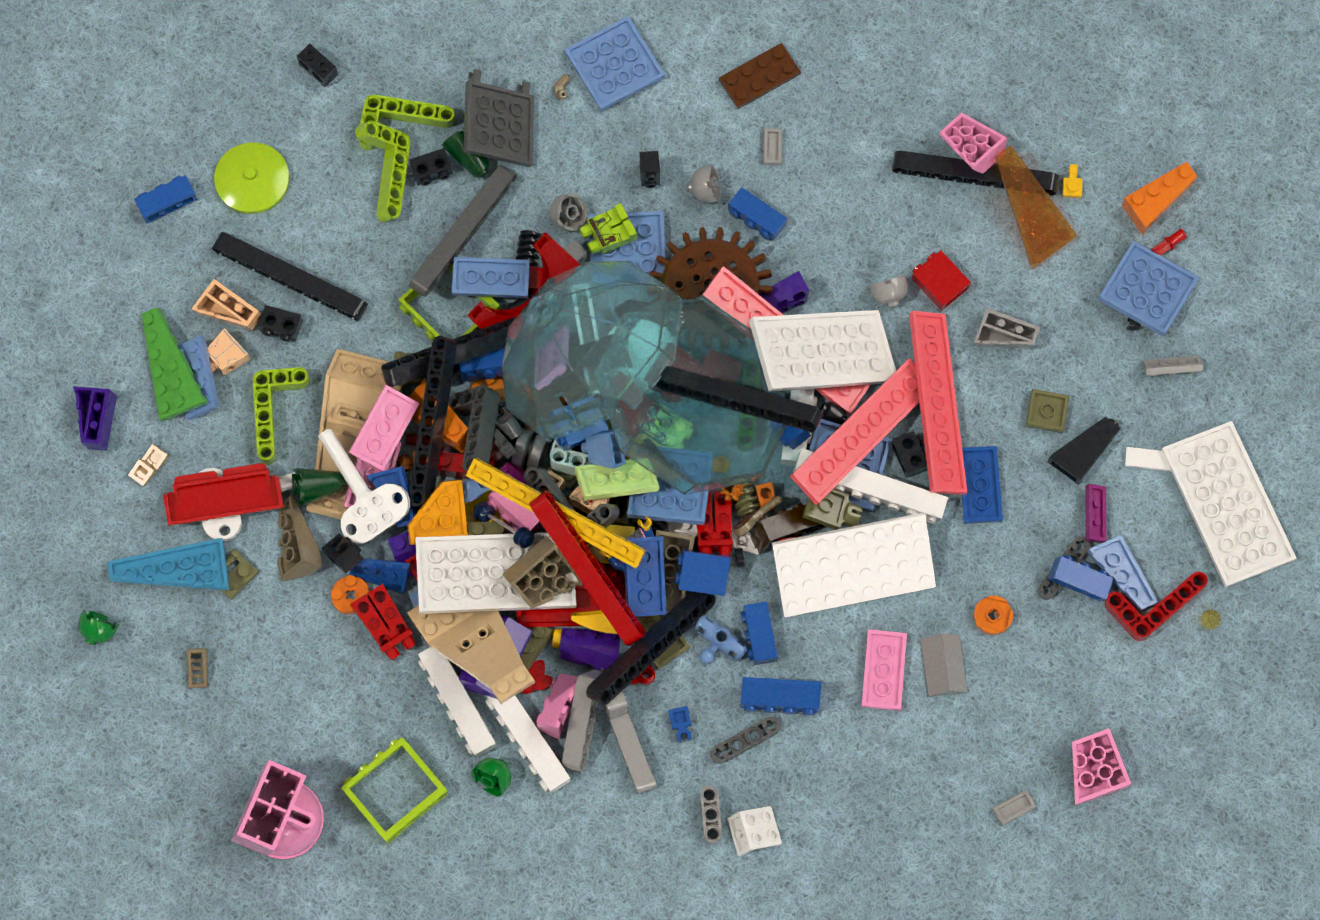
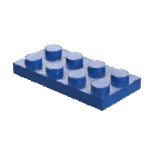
[961,446,1003,524]
[624,536,666,617]

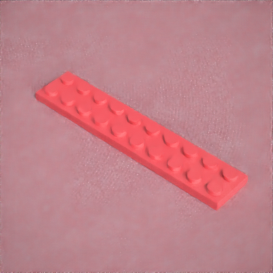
[700,266,870,416]
[909,311,967,495]
[790,358,919,505]

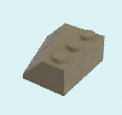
[502,536,583,609]

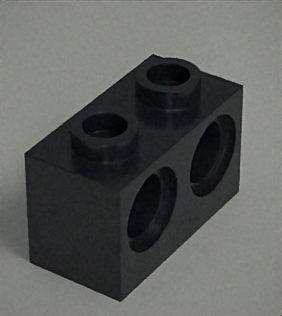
[297,43,338,87]
[409,148,452,186]
[639,151,660,188]
[258,305,303,342]
[891,431,927,478]
[321,533,363,574]

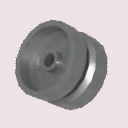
[511,426,551,473]

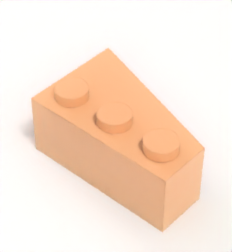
[192,279,262,330]

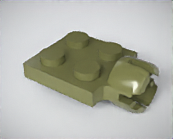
[802,488,862,530]

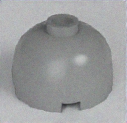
[689,166,721,203]
[550,194,588,231]
[870,275,908,307]

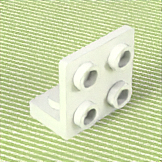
[727,806,782,856]

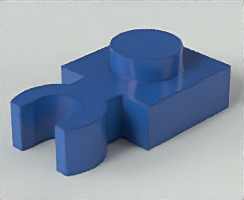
[668,706,692,743]

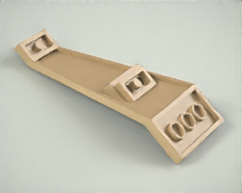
[307,349,404,520]
[407,605,535,704]

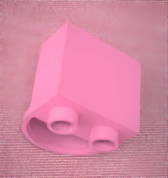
[231,760,324,859]

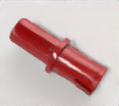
[1152,229,1187,256]

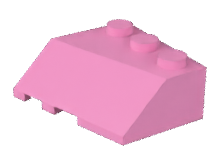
[939,113,1007,174]
[487,474,543,533]
[535,674,578,740]
[1072,729,1131,805]

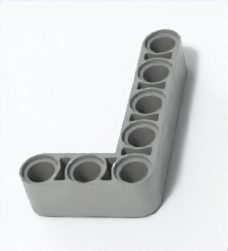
[562,669,604,772]
[603,691,656,794]

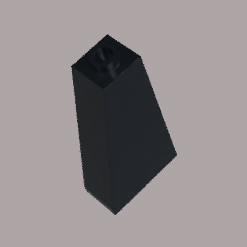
[1047,417,1121,485]

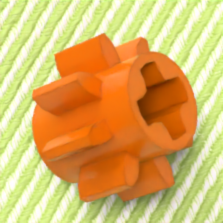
[720,477,745,501]

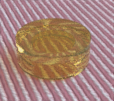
[1200,609,1221,630]

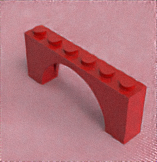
[468,232,582,329]

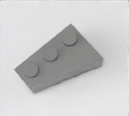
[973,308,1041,349]

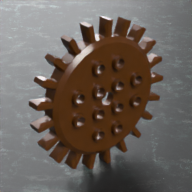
[647,227,773,348]

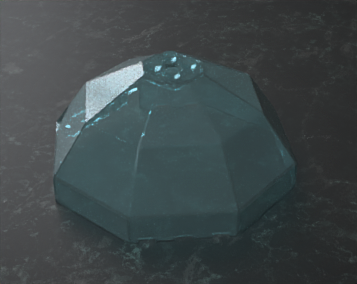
[502,261,682,442]
[594,296,787,495]

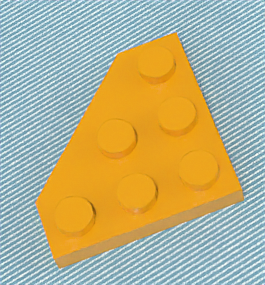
[408,479,468,545]

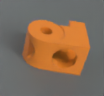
[753,482,776,511]

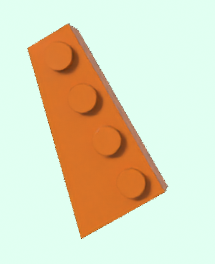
[409,378,468,453]

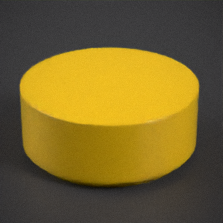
[552,628,562,648]

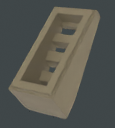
[187,648,208,688]

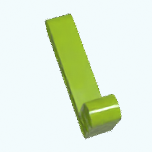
[358,95,455,151]
[355,121,410,222]
[253,367,310,465]

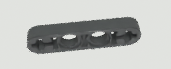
[1038,537,1089,600]
[711,717,780,764]

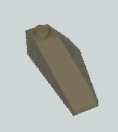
[656,530,696,611]

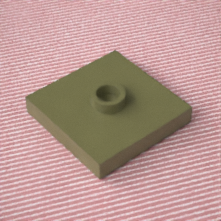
[1025,389,1070,433]

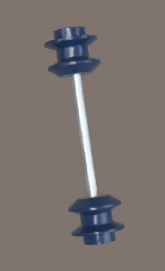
[474,502,534,548]

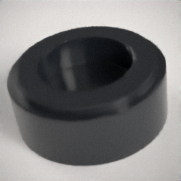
[735,548,745,568]

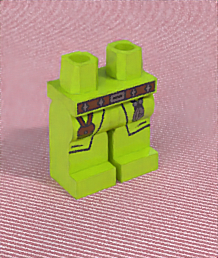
[579,203,637,255]

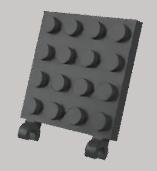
[464,69,534,167]

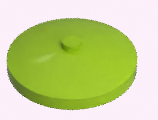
[214,142,290,214]

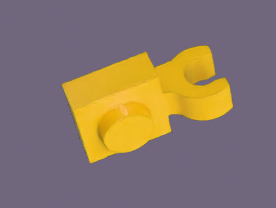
[1062,164,1082,198]

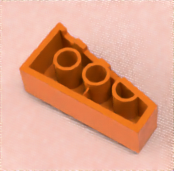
[1122,162,1197,235]

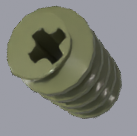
[731,475,759,518]

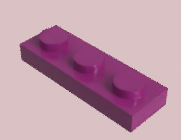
[1085,484,1106,543]

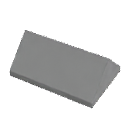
[921,633,967,697]

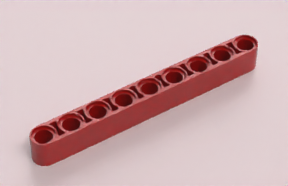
[529,491,646,646]

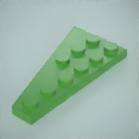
[141,308,209,421]

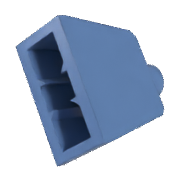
[581,428,626,469]

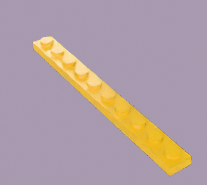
[466,458,646,568]

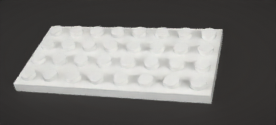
[749,310,896,392]
[1161,421,1297,588]
[772,512,936,617]
[415,533,576,614]

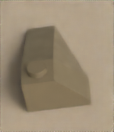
[278,495,322,581]

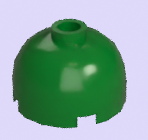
[78,610,119,645]
[471,757,512,797]

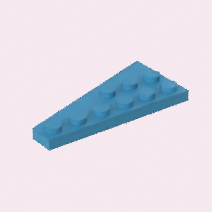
[108,538,230,590]

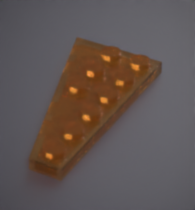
[995,145,1078,269]

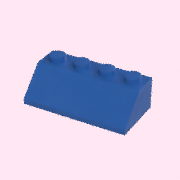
[740,677,822,716]

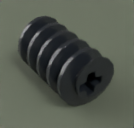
[515,230,542,267]

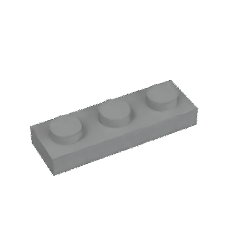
[1143,356,1203,376]

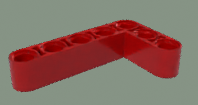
[1104,571,1208,642]

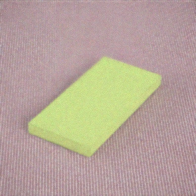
[574,457,659,501]

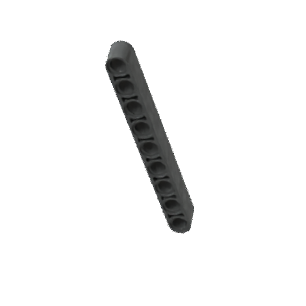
[409,165,517,297]

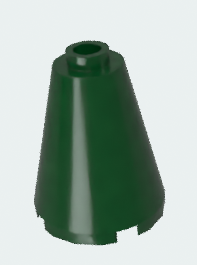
[442,128,490,178]
[292,468,347,506]

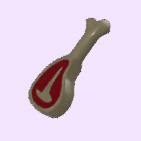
[732,496,782,536]

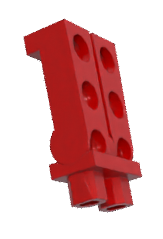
[696,491,733,556]
[350,583,416,660]

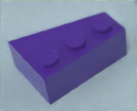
[759,271,809,313]
[73,386,117,451]
[560,628,620,671]

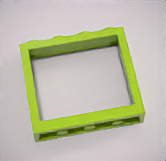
[398,262,500,341]
[341,737,449,844]

